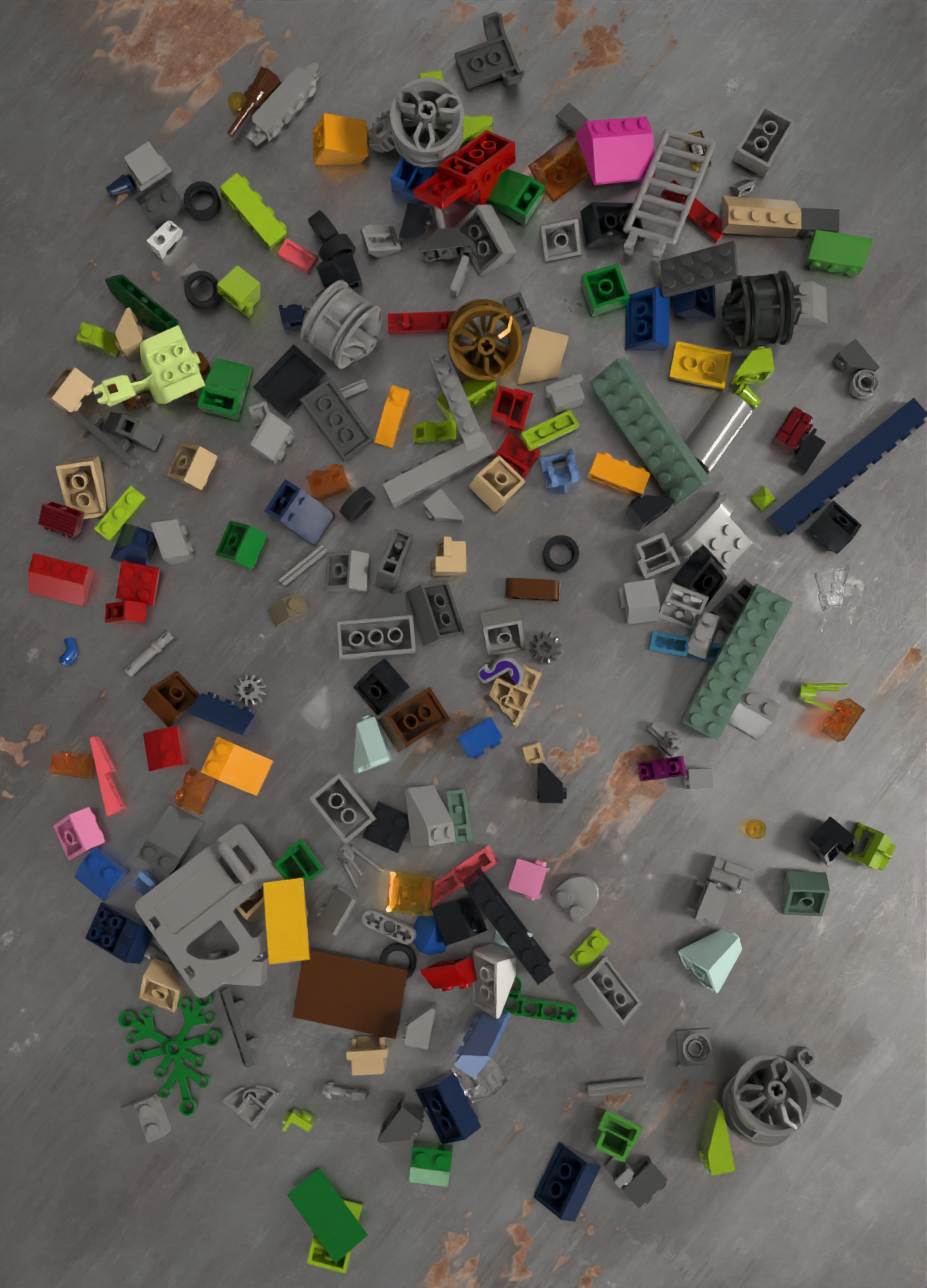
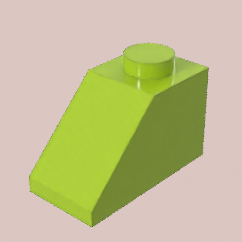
[76,322,120,357]

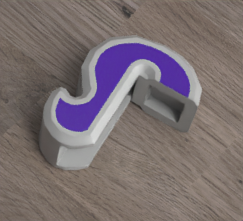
[477,654,526,687]

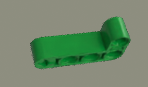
[503,975,578,1023]

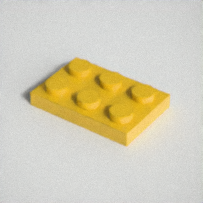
[668,341,732,390]

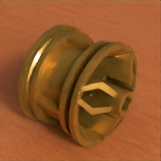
[447,299,523,380]

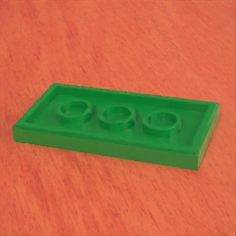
[287,1168,368,1264]

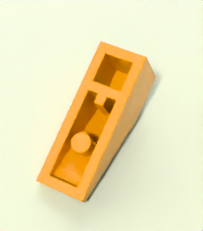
[374,385,411,449]

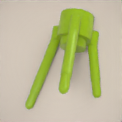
[800,682,848,712]

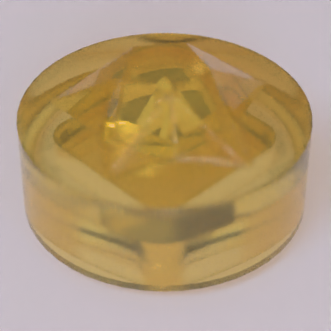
[228,92,246,113]
[745,819,766,839]

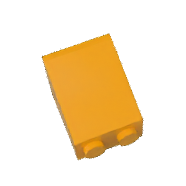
[313,113,369,165]

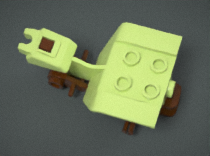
[93,325,211,411]

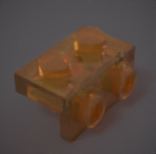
[175,768,217,815]

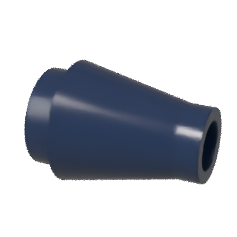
[106,174,136,197]

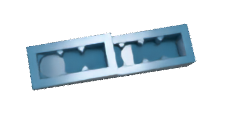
[649,631,722,663]

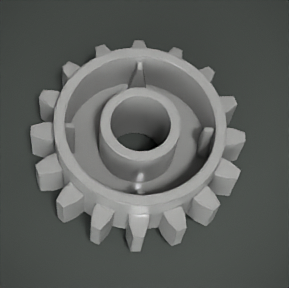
[368,110,395,153]

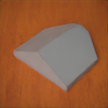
[360,224,401,258]

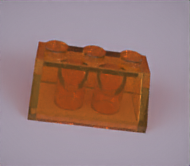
[528,133,590,202]

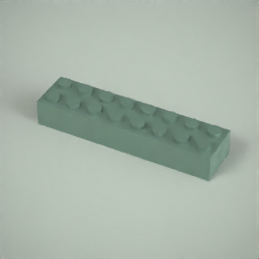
[589,357,712,506]
[681,584,793,741]

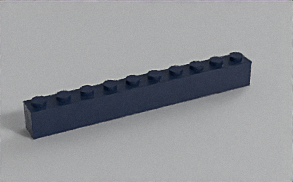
[766,398,927,537]

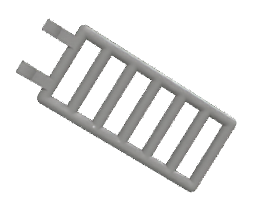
[623,129,716,264]

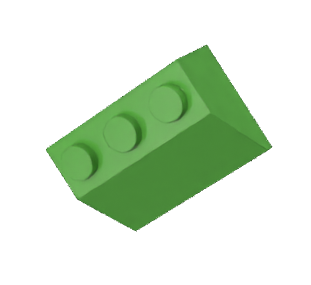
[804,230,873,276]

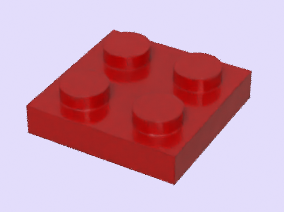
[116,560,161,606]

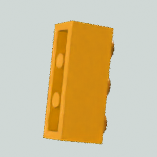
[588,452,651,497]

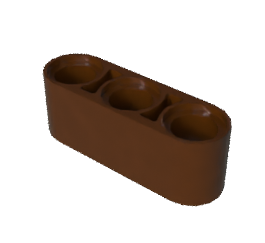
[505,578,561,601]

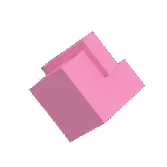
[508,858,550,900]

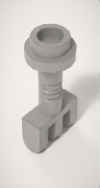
[323,1081,369,1101]

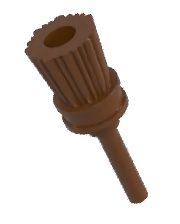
[227,66,281,137]

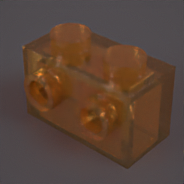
[306,464,351,501]
[821,698,866,742]
[49,751,96,779]

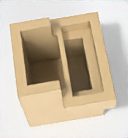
[430,537,466,576]
[346,1035,388,1076]

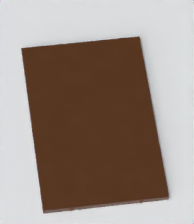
[292,949,408,1039]

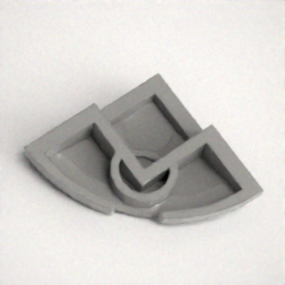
[222,1085,279,1129]

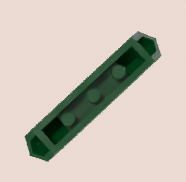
[105,274,180,333]

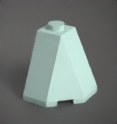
[353,715,392,774]
[678,929,742,994]

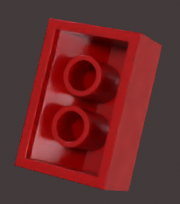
[28,553,95,607]

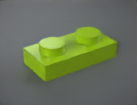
[569,928,611,971]

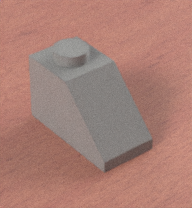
[423,488,465,524]

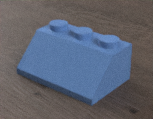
[454,1011,512,1078]

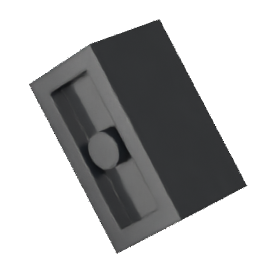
[789,428,826,474]

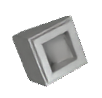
[730,179,755,197]

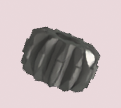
[529,632,562,664]

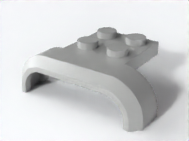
[672,491,752,570]

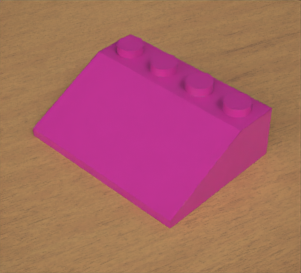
[575,117,655,185]

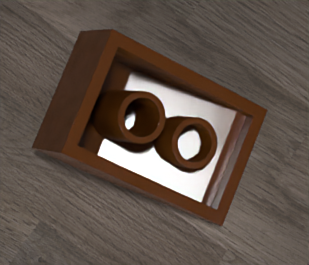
[378,687,450,752]

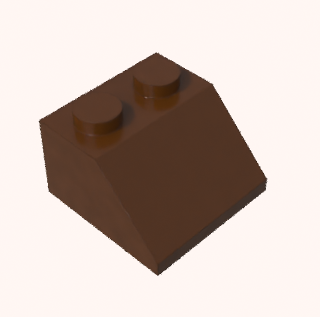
[143,671,200,727]

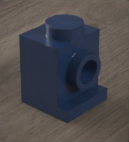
[279,304,307,330]

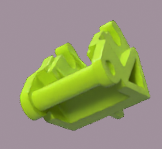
[842,822,896,871]

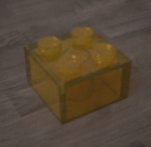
[386,872,435,917]

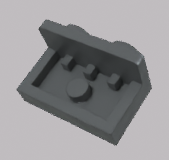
[710,593,743,633]

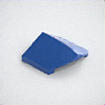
[409,911,448,955]

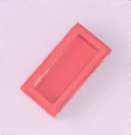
[277,238,318,274]

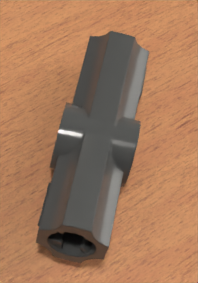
[790,1059,842,1110]

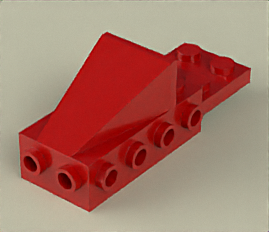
[413,130,516,210]

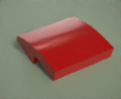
[489,432,541,479]

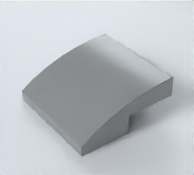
[659,583,709,630]

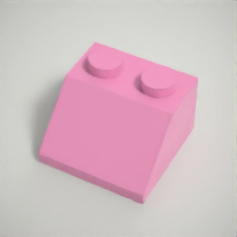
[53,807,105,861]

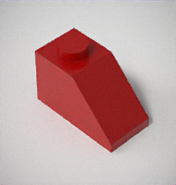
[105,601,147,623]

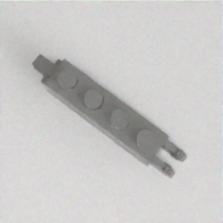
[247,62,321,146]

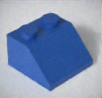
[457,717,503,759]
[75,846,130,902]

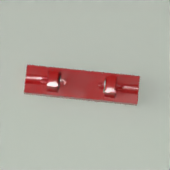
[661,180,725,243]
[388,311,456,334]

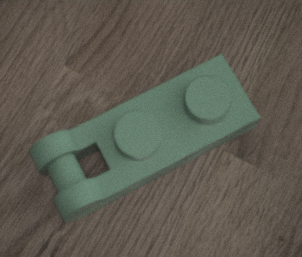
[446,789,473,845]

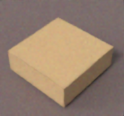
[521,742,545,766]

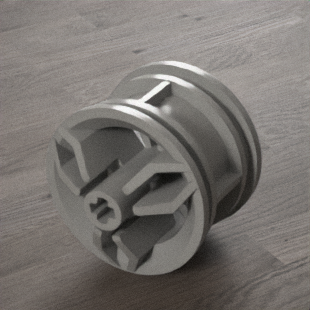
[390,77,464,168]
[300,280,383,369]
[722,1055,812,1148]

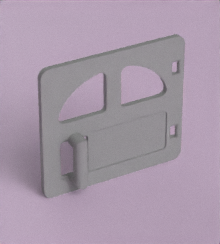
[135,824,308,998]

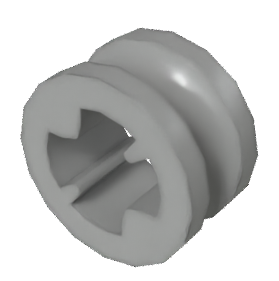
[795,1047,815,1067]

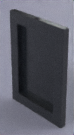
[253,344,327,417]

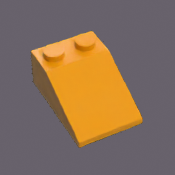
[201,736,273,796]

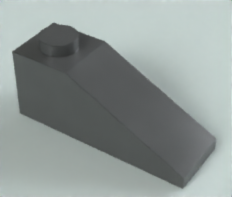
[375,529,413,590]

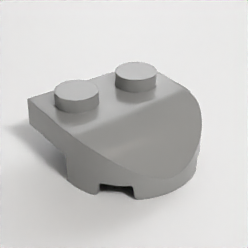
[550,874,599,924]

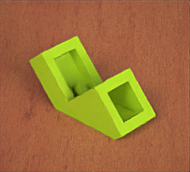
[414,420,456,443]

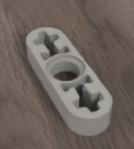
[362,909,416,944]

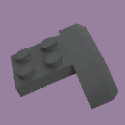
[455,12,524,89]

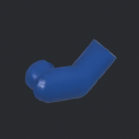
[59,637,78,666]

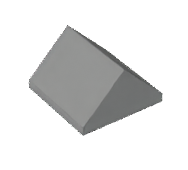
[539,217,581,262]

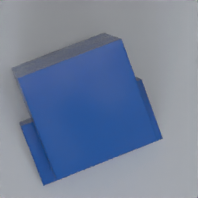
[390,156,435,203]

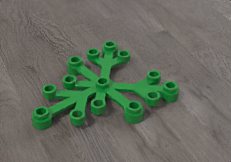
[118,994,221,1116]

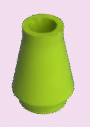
[733,383,761,409]

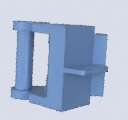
[539,448,581,494]

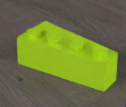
[220,173,287,250]

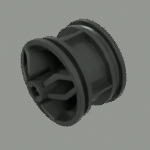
[722,271,802,349]

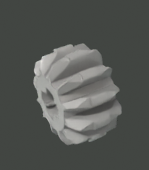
[234,674,267,706]

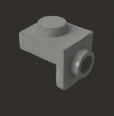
[604,1157,634,1188]

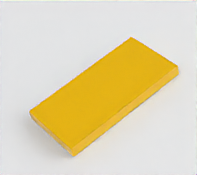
[263,878,310,964]

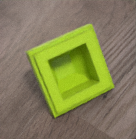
[750,486,777,512]

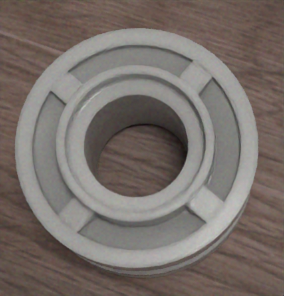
[849,369,880,400]

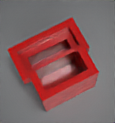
[491,386,533,431]

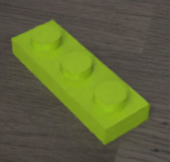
[520,410,579,451]
[94,485,146,541]

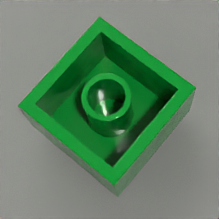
[580,263,630,317]

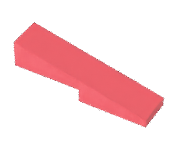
[90,736,126,817]
[422,845,499,907]

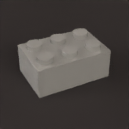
[732,104,796,178]
[202,950,268,986]

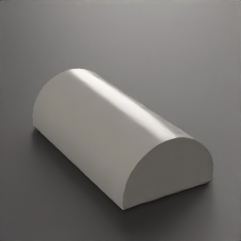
[685,391,752,474]
[336,615,416,660]

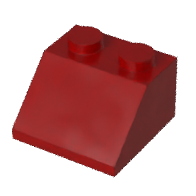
[143,726,188,771]
[420,957,477,991]

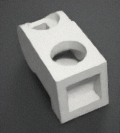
[147,220,183,259]

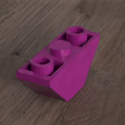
[637,756,687,782]

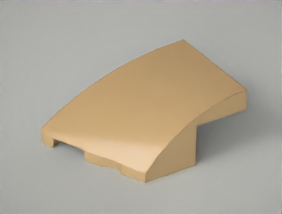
[517,326,569,386]
[489,663,542,726]

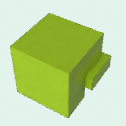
[217,265,260,318]

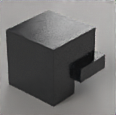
[809,816,857,866]

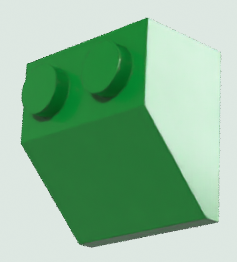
[215,521,267,569]
[409,1140,453,1187]

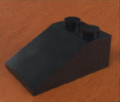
[580,202,645,247]

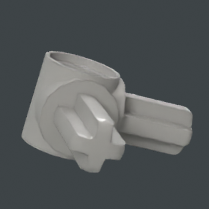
[648,721,685,757]

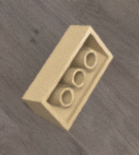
[722,196,801,238]

